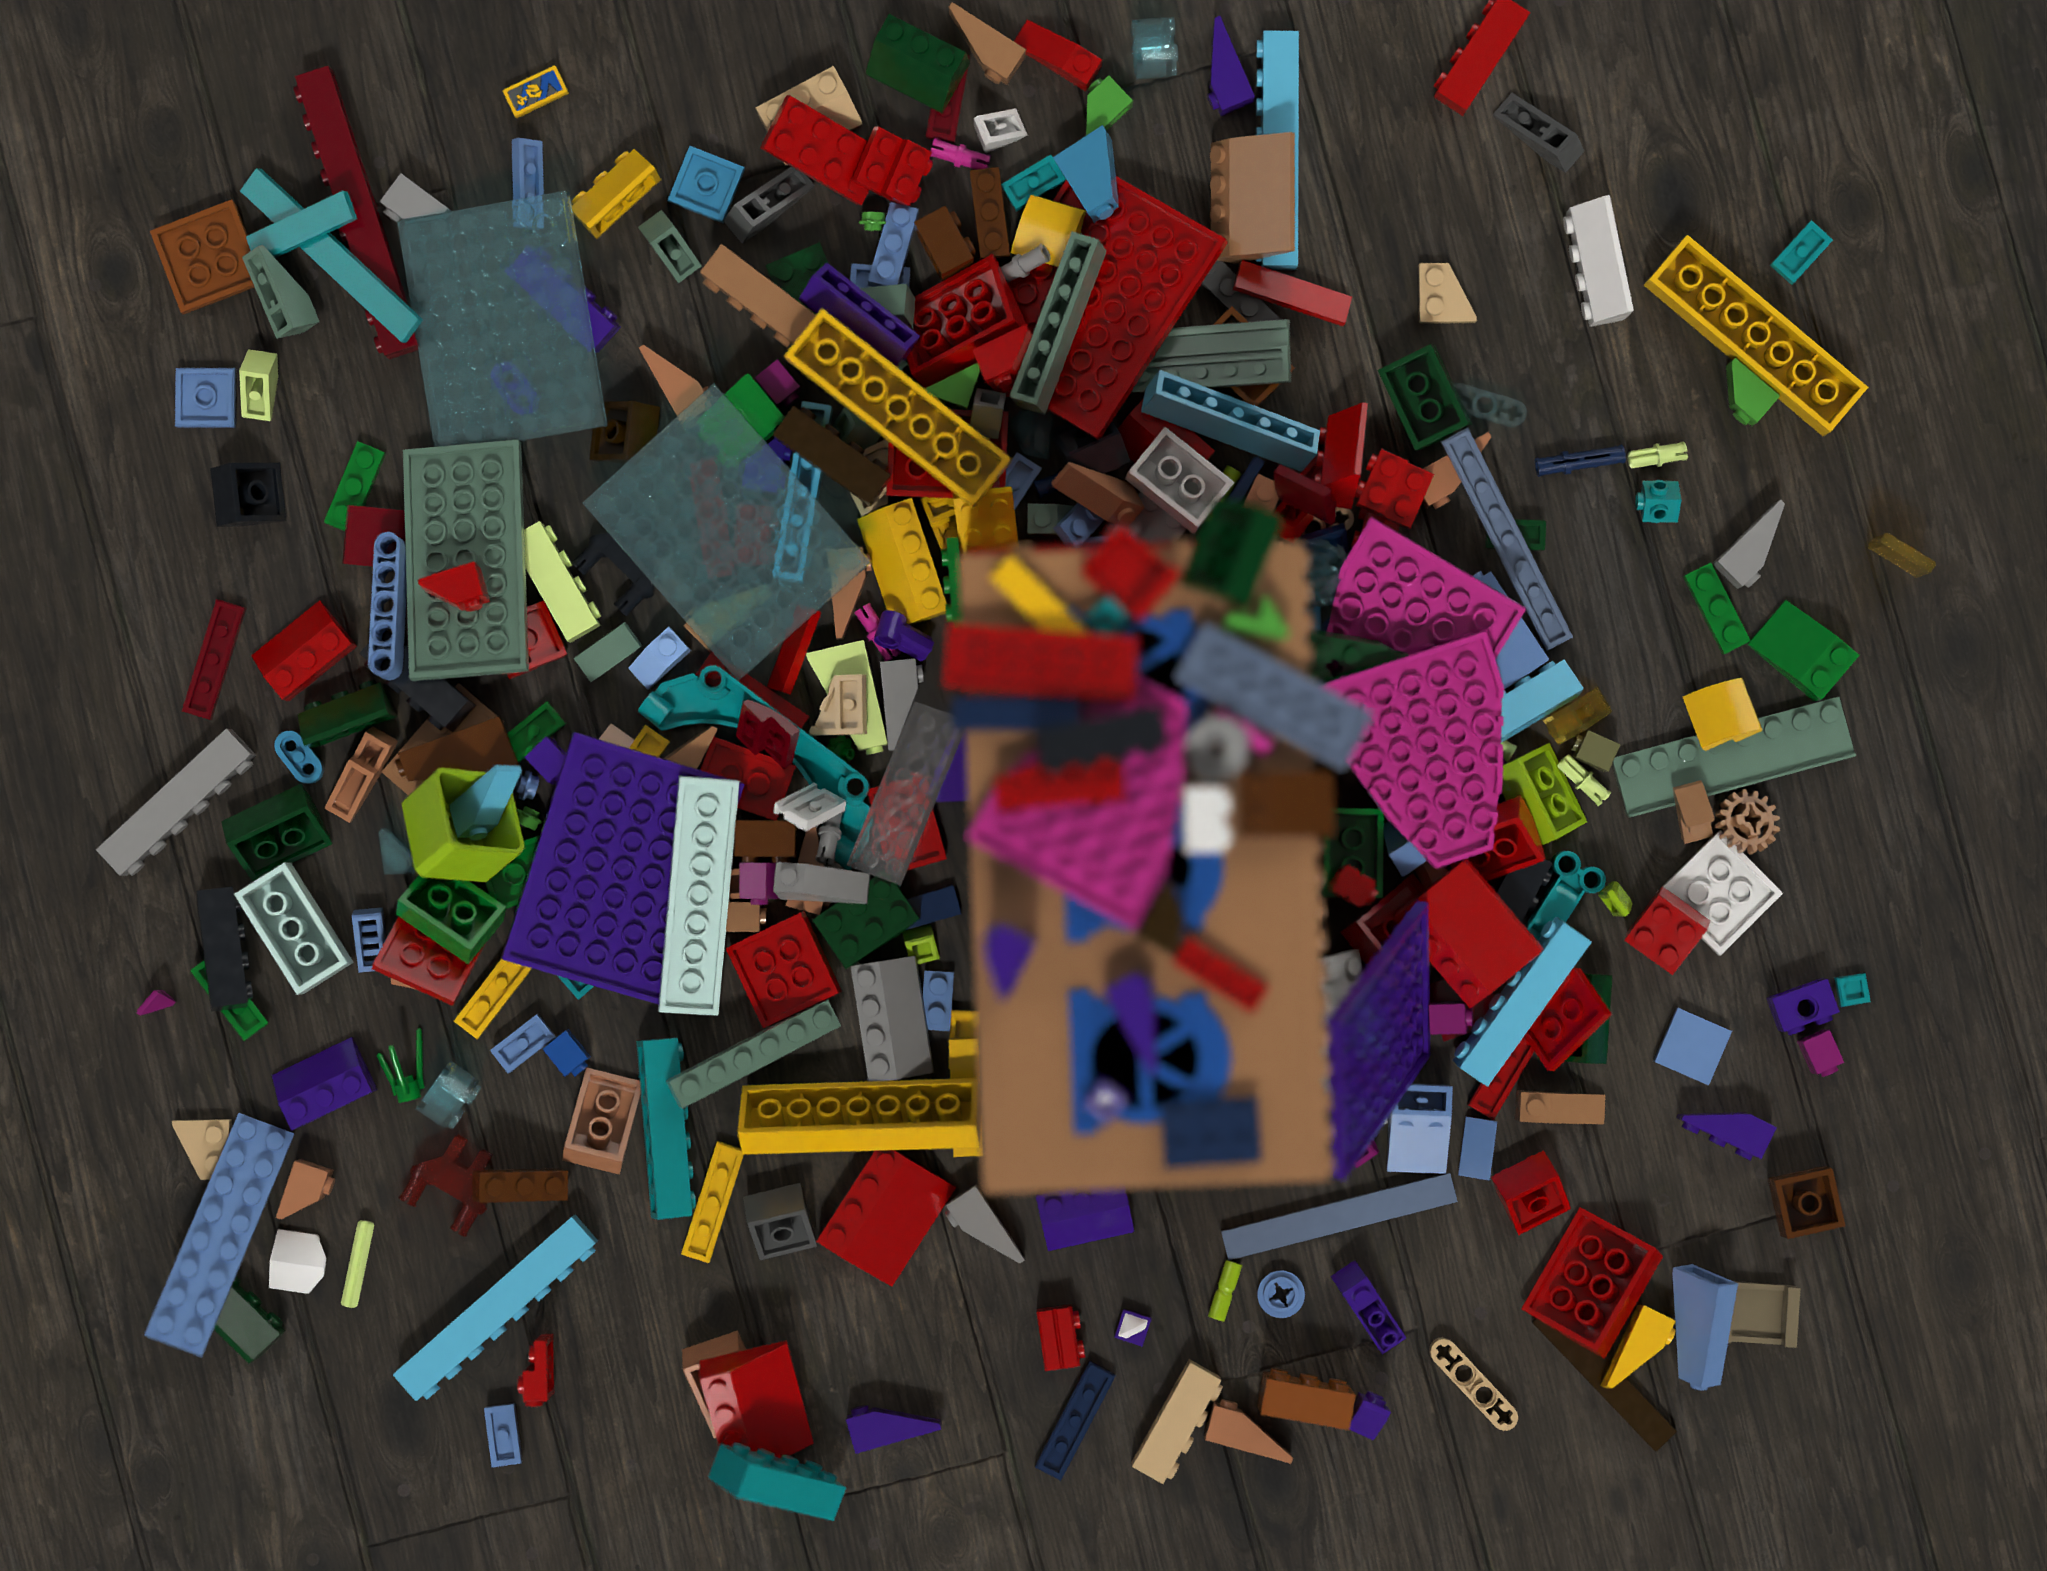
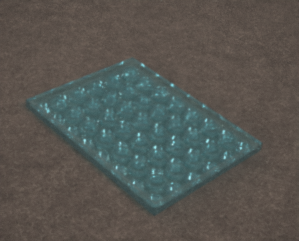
[397,190,607,447]
[583,384,872,681]

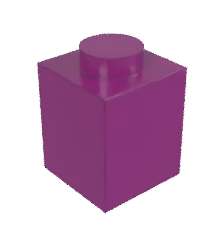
[755,359,802,408]
[739,863,779,905]
[1429,1001,1474,1034]
[1797,1029,1845,1077]

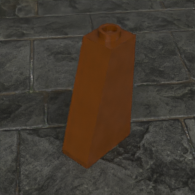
[395,716,519,781]

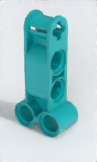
[1525,851,1606,941]

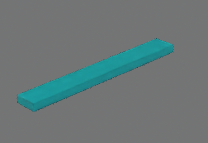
[240,168,423,343]

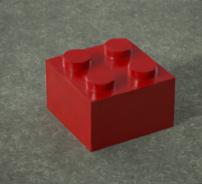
[1624,886,1711,975]

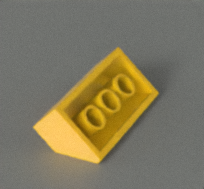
[857,498,947,626]

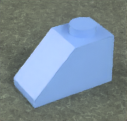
[628,626,692,690]

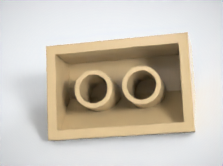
[756,66,863,166]

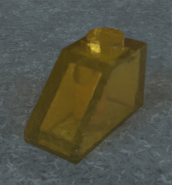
[1543,687,1612,745]

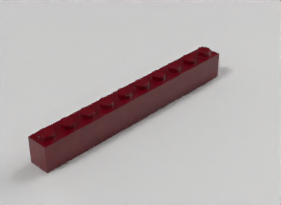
[293,66,423,359]

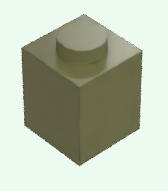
[1571,730,1621,772]

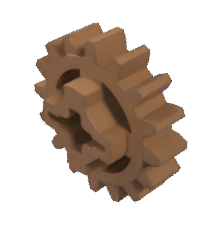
[1715,789,1780,855]

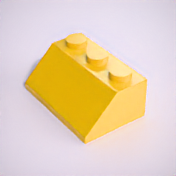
[569,149,661,239]

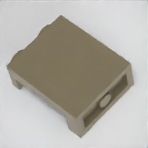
[1728,1281,1800,1348]

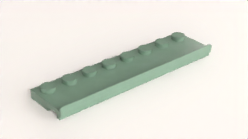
[1130,319,1291,394]
[1612,697,1856,818]

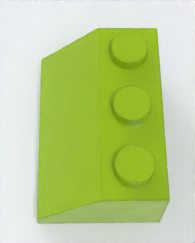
[1502,743,1587,845]

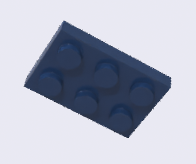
[1161,1096,1262,1168]

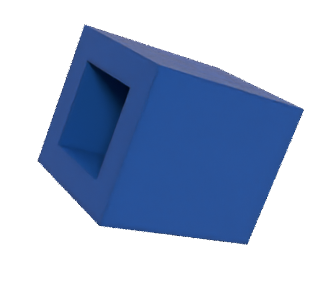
[543,1030,591,1077]

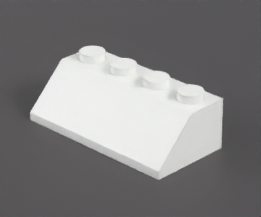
[1563,195,1634,327]

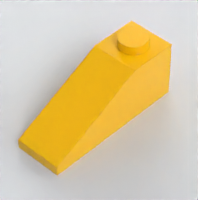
[1600,1305,1676,1389]

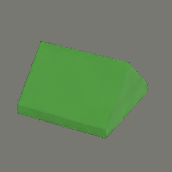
[925,363,981,410]

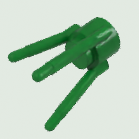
[377,1028,425,1103]

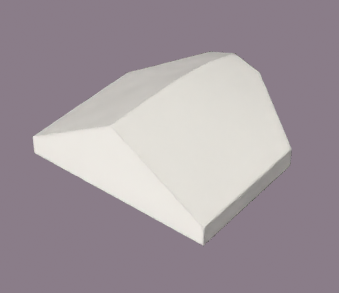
[269,1229,327,1294]

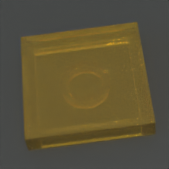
[1867,533,1936,578]

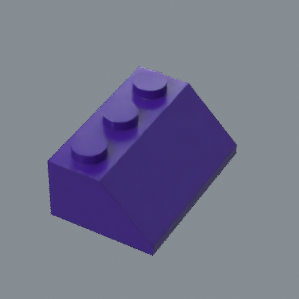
[982,923,1038,1000]
[272,1037,378,1130]
[1035,1188,1134,1251]

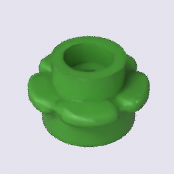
[859,212,886,231]
[516,806,542,831]

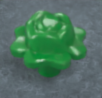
[826,735,855,765]

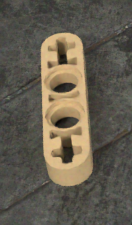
[1429,1337,1518,1431]

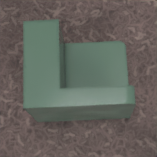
[832,407,881,449]

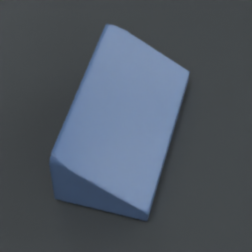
[1458,1117,1497,1180]

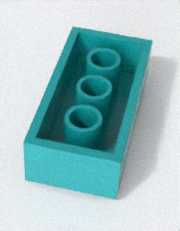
[708,1442,846,1521]

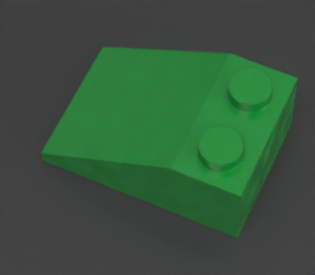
[1747,600,1860,702]

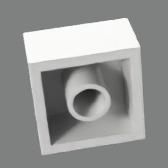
[1183,787,1231,853]

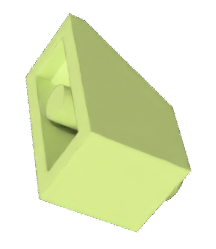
[239,349,278,421]

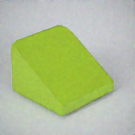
[903,924,940,965]

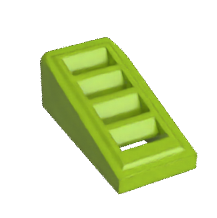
[1598,881,1632,917]

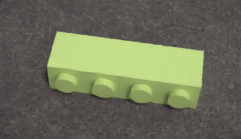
[524,521,602,643]

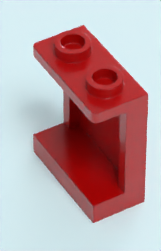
[1080,524,1182,625]

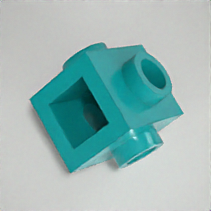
[1635,480,1682,523]

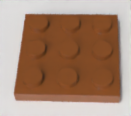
[150,199,254,315]

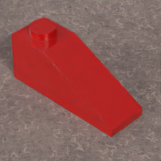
[1014,20,1102,92]

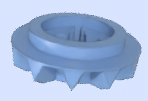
[1257,1270,1305,1318]

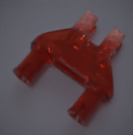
[399,1134,493,1237]

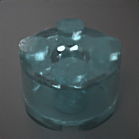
[1131,17,1178,79]
[1303,539,1347,609]
[416,1060,482,1129]

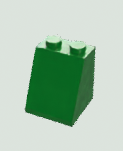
[696,373,785,470]

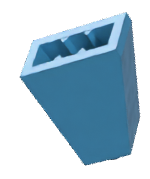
[1053,125,1119,223]

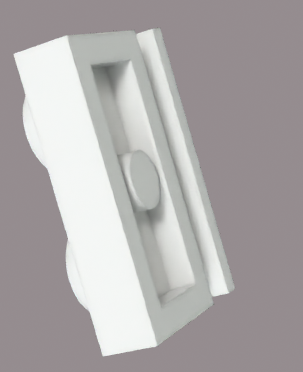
[774,783,846,831]

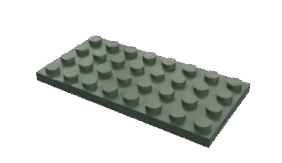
[403,439,529,681]

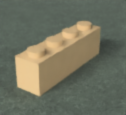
[1131,1359,1223,1484]

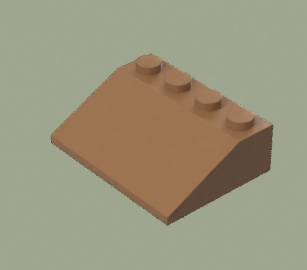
[1210,132,1295,264]

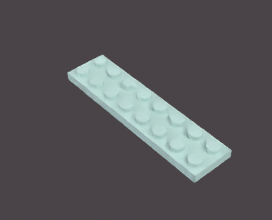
[658,776,739,1016]

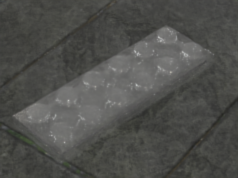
[847,701,964,886]

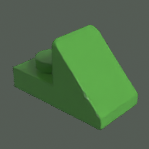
[1222,595,1290,641]

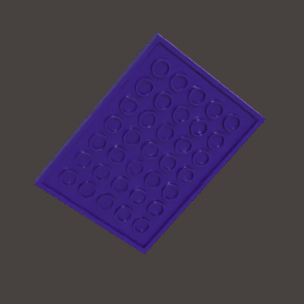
[501,731,745,1005]
[1326,901,1430,1181]

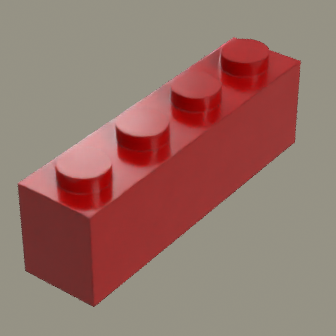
[1434,0,1531,116]

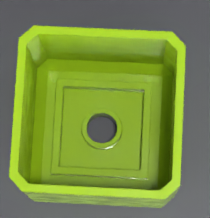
[401,768,525,882]

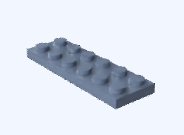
[1174,622,1373,770]

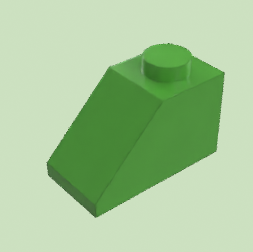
[1086,75,1133,135]
[1726,358,1780,426]

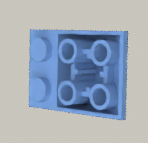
[1387,1083,1453,1174]

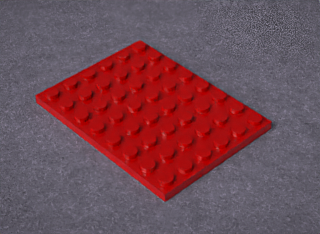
[1008,176,1228,440]

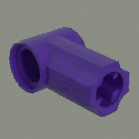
[874,610,934,662]

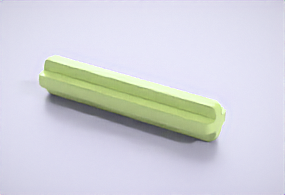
[341,1220,374,1308]

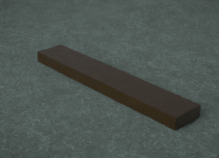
[1532,1318,1677,1452]

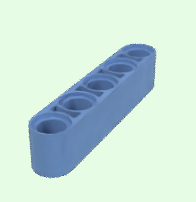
[368,532,407,680]

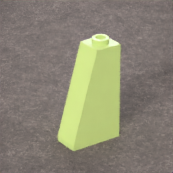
[806,640,888,755]

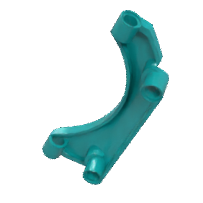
[637,665,871,871]

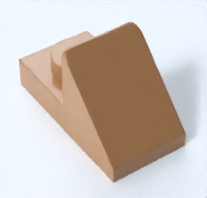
[1673,780,1715,844]

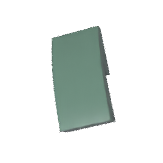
[573,622,642,682]

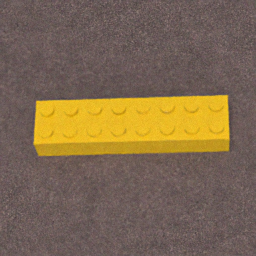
[1644,235,1868,436]
[785,309,1011,509]
[738,1078,981,1155]

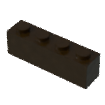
[773,406,891,507]

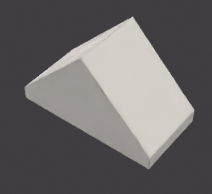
[974,108,1027,153]

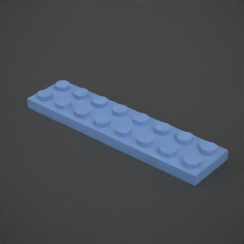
[145,1113,294,1357]

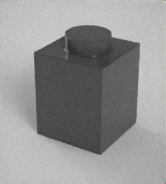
[970,388,1006,439]

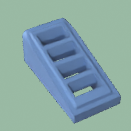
[352,908,386,973]

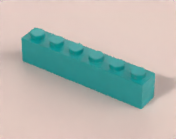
[636,1038,696,1220]

